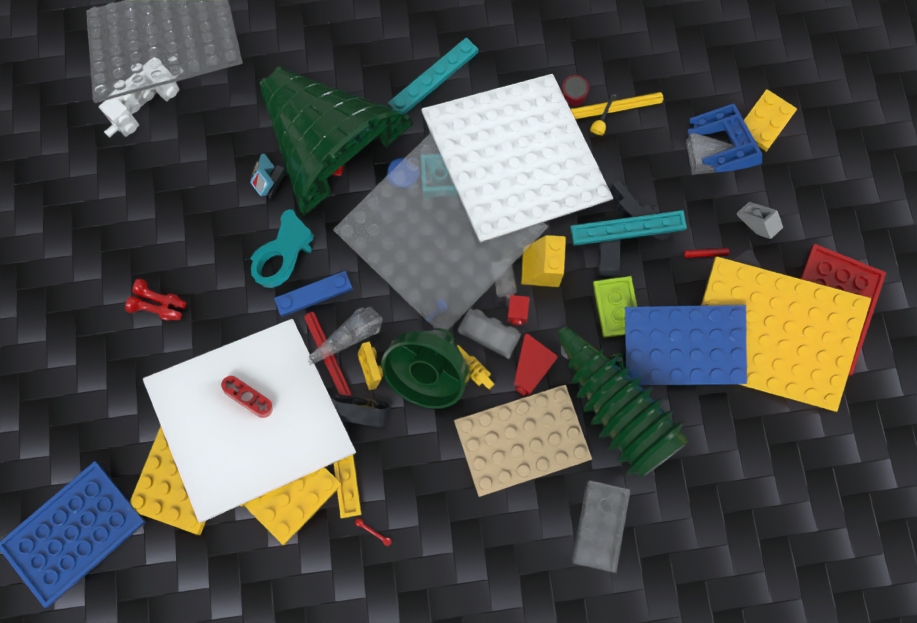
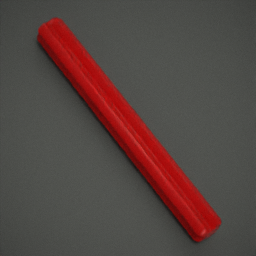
[304,312,352,396]

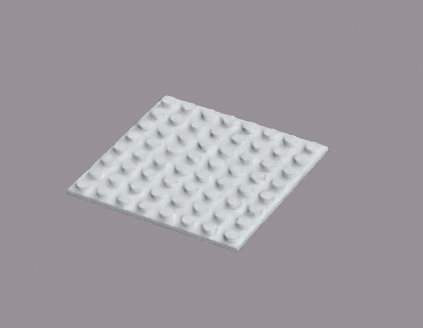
[421,74,613,242]
[143,319,356,523]

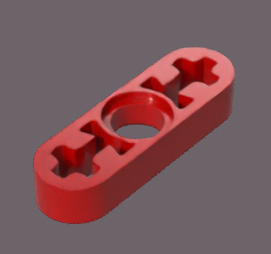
[221,376,273,418]

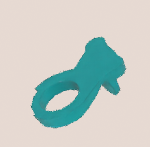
[250,210,314,288]

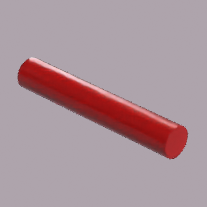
[684,248,729,258]

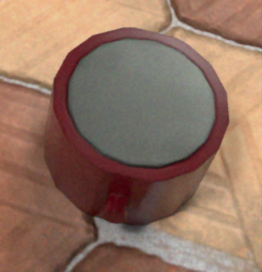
[561,75,589,107]

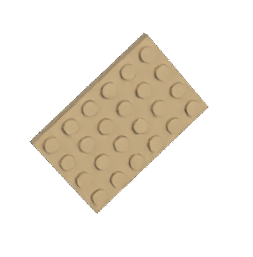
[454,385,592,497]

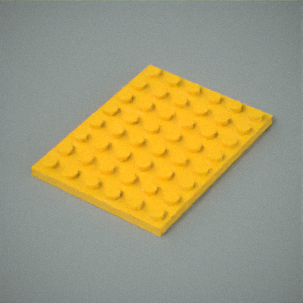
[701,257,871,412]

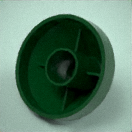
[381,328,469,409]

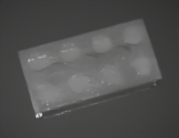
[572,481,630,573]

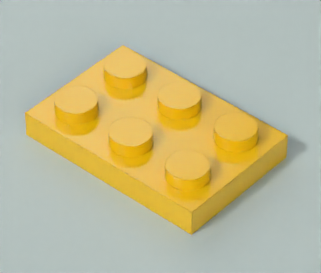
[744,89,797,151]

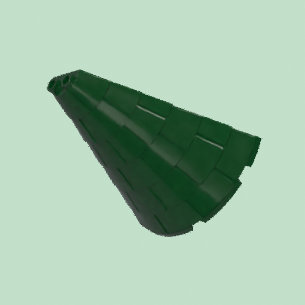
[260,66,413,217]

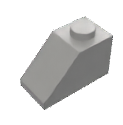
[737,202,783,239]

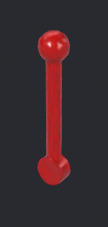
[355,519,391,546]

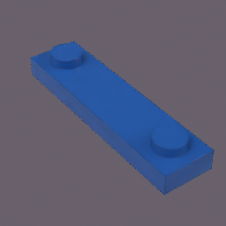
[274,271,353,317]

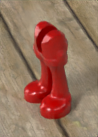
[125,278,187,321]

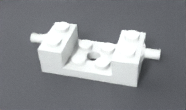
[99,58,184,138]

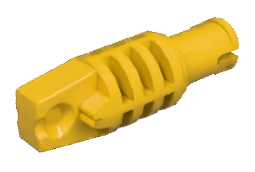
[457,345,495,390]

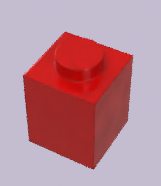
[507,295,529,326]

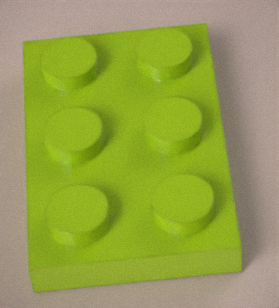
[593,276,637,338]

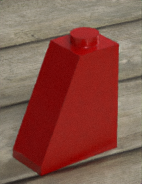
[513,334,558,396]

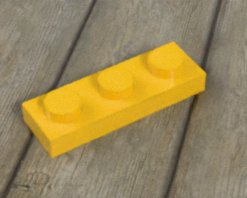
[334,454,362,518]

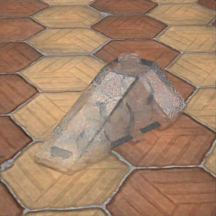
[308,307,383,365]

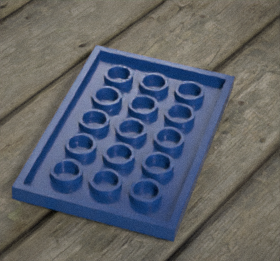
[625,305,747,385]
[0,461,146,608]

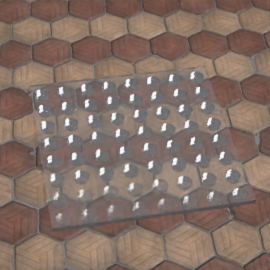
[86,0,243,103]
[333,133,548,331]

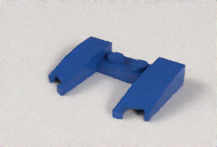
[688,103,762,172]

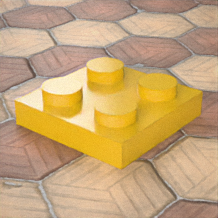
[358,342,383,390]

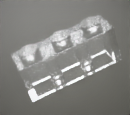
[459,308,521,359]

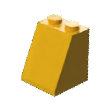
[521,235,566,287]

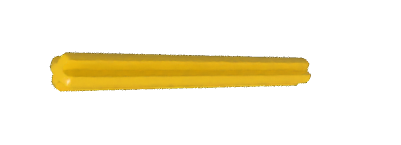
[570,92,663,119]

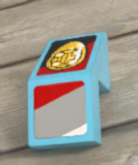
[250,154,274,196]

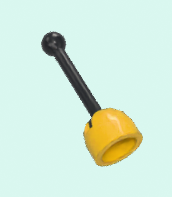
[590,93,616,136]

